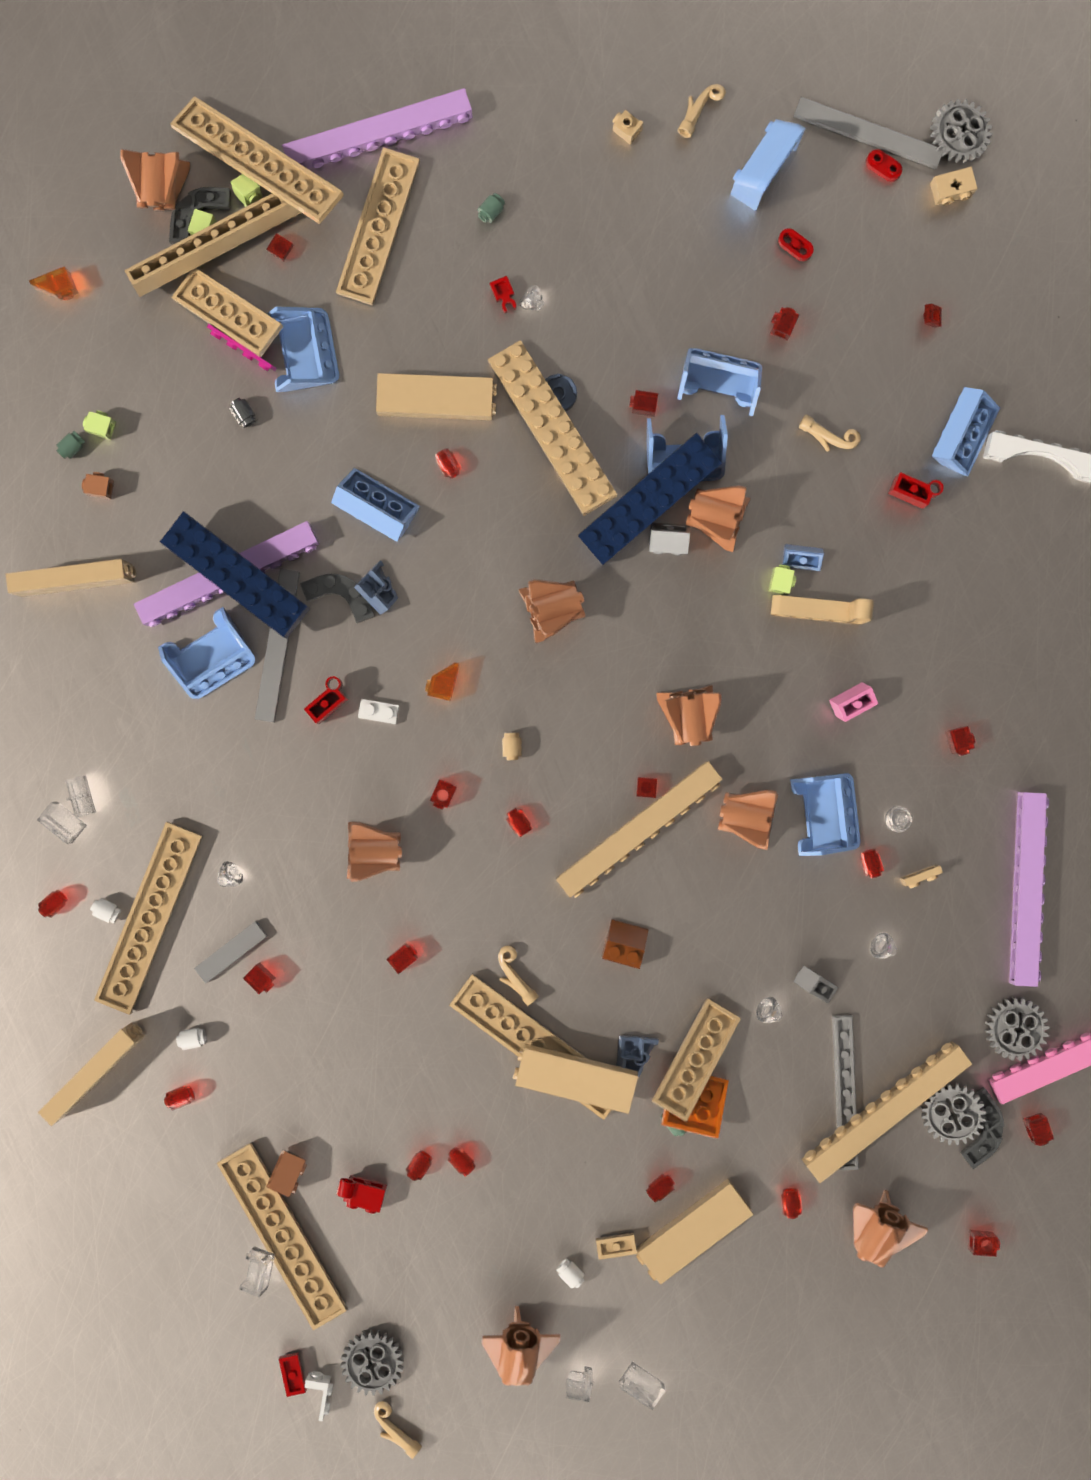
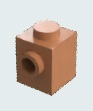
[82,472,114,499]

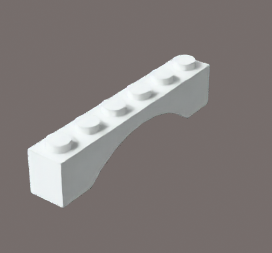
[983,430,1091,483]

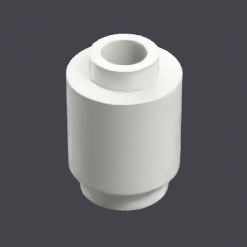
[90,898,121,923]
[176,1028,207,1050]
[556,1258,585,1289]

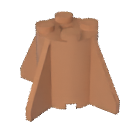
[120,149,190,211]
[686,486,750,552]
[519,580,585,643]
[656,685,722,746]
[718,790,778,850]
[347,822,402,881]
[853,1190,928,1267]
[482,1306,560,1386]

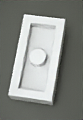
[358,699,399,724]

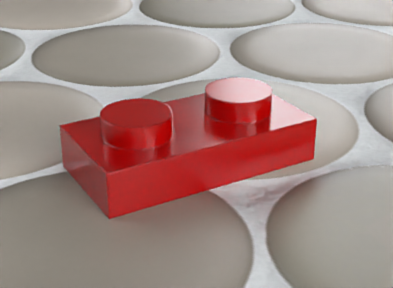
[279,1352,307,1397]

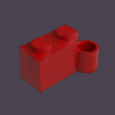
[888,472,944,509]
[304,676,348,724]
[337,1176,387,1214]

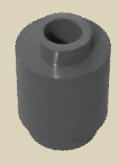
[229,398,256,428]

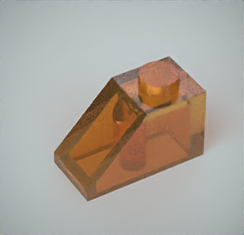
[29,266,78,300]
[425,663,460,702]

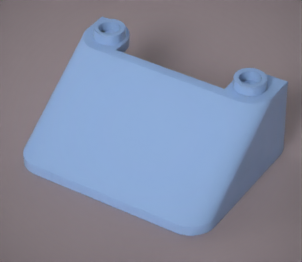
[267,307,339,392]
[158,607,255,699]
[790,773,860,856]

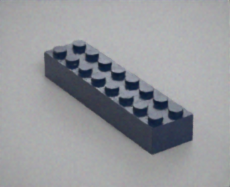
[578,433,722,565]
[160,511,311,639]

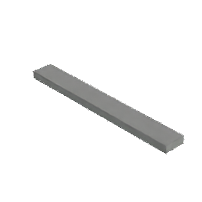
[794,97,943,169]
[255,569,300,723]
[832,1015,859,1170]

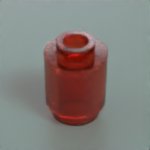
[435,448,461,479]
[505,808,532,837]
[860,849,884,878]
[38,889,68,918]
[164,1086,195,1111]
[448,1147,476,1176]
[405,1150,433,1181]
[646,1174,675,1203]
[781,1188,802,1219]

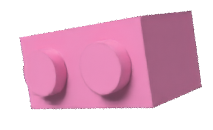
[829,682,878,722]

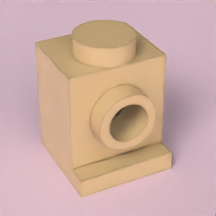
[613,110,643,145]

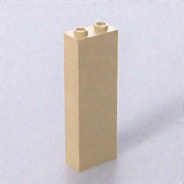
[376,373,497,420]
[6,559,136,597]
[38,1023,144,1126]
[513,1044,638,1114]
[636,1179,753,1285]

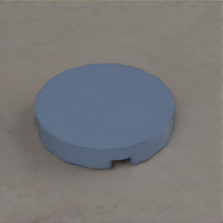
[545,374,577,412]

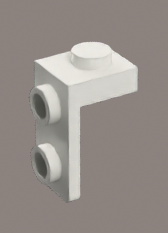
[304,1371,333,1421]

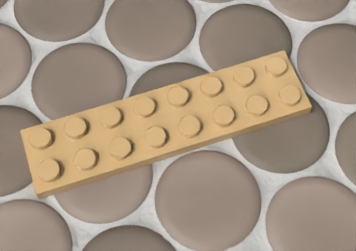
[336,147,420,306]

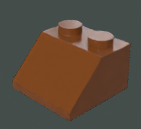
[602,919,649,969]

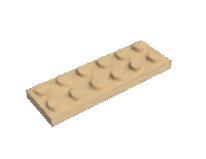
[172,268,283,358]
[652,999,741,1121]

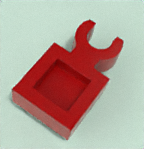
[489,276,516,313]

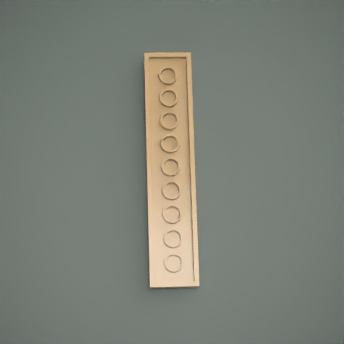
[170,96,344,224]
[488,340,617,516]
[94,822,203,1015]
[449,974,611,1120]
[216,1142,348,1331]

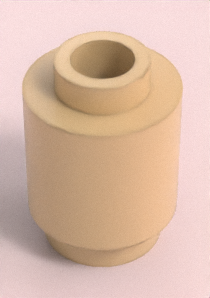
[502,733,522,760]

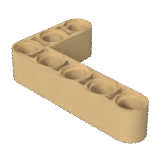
[771,595,874,624]

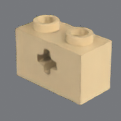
[930,166,978,206]

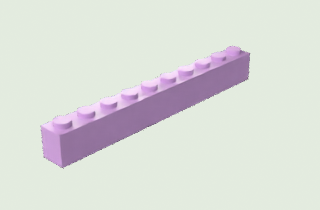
[282,88,473,169]
[134,521,319,627]
[1009,792,1049,987]

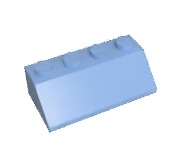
[932,387,1000,476]
[331,468,420,541]

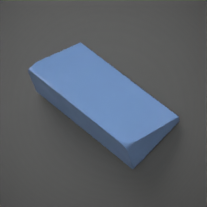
[783,544,824,571]

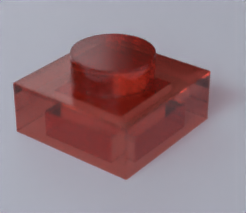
[266,233,294,262]
[923,303,942,328]
[636,777,657,798]

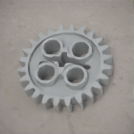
[930,99,993,163]
[985,997,1050,1061]
[921,1082,986,1145]
[340,1330,404,1396]

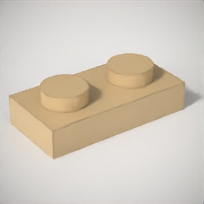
[900,864,943,888]
[596,1233,637,1260]

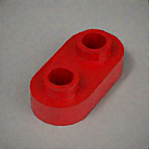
[866,149,902,182]
[778,228,814,261]

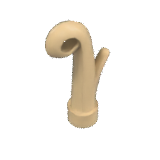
[678,84,726,138]
[798,414,861,452]
[498,946,539,1006]
[374,1401,422,1459]

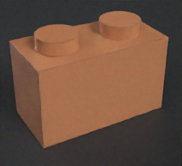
[266,1150,307,1197]

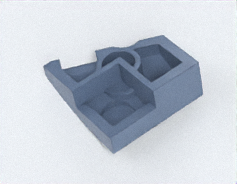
[354,560,398,615]
[616,1035,659,1077]

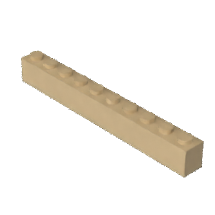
[124,193,302,297]
[556,761,723,898]
[801,1041,972,1183]

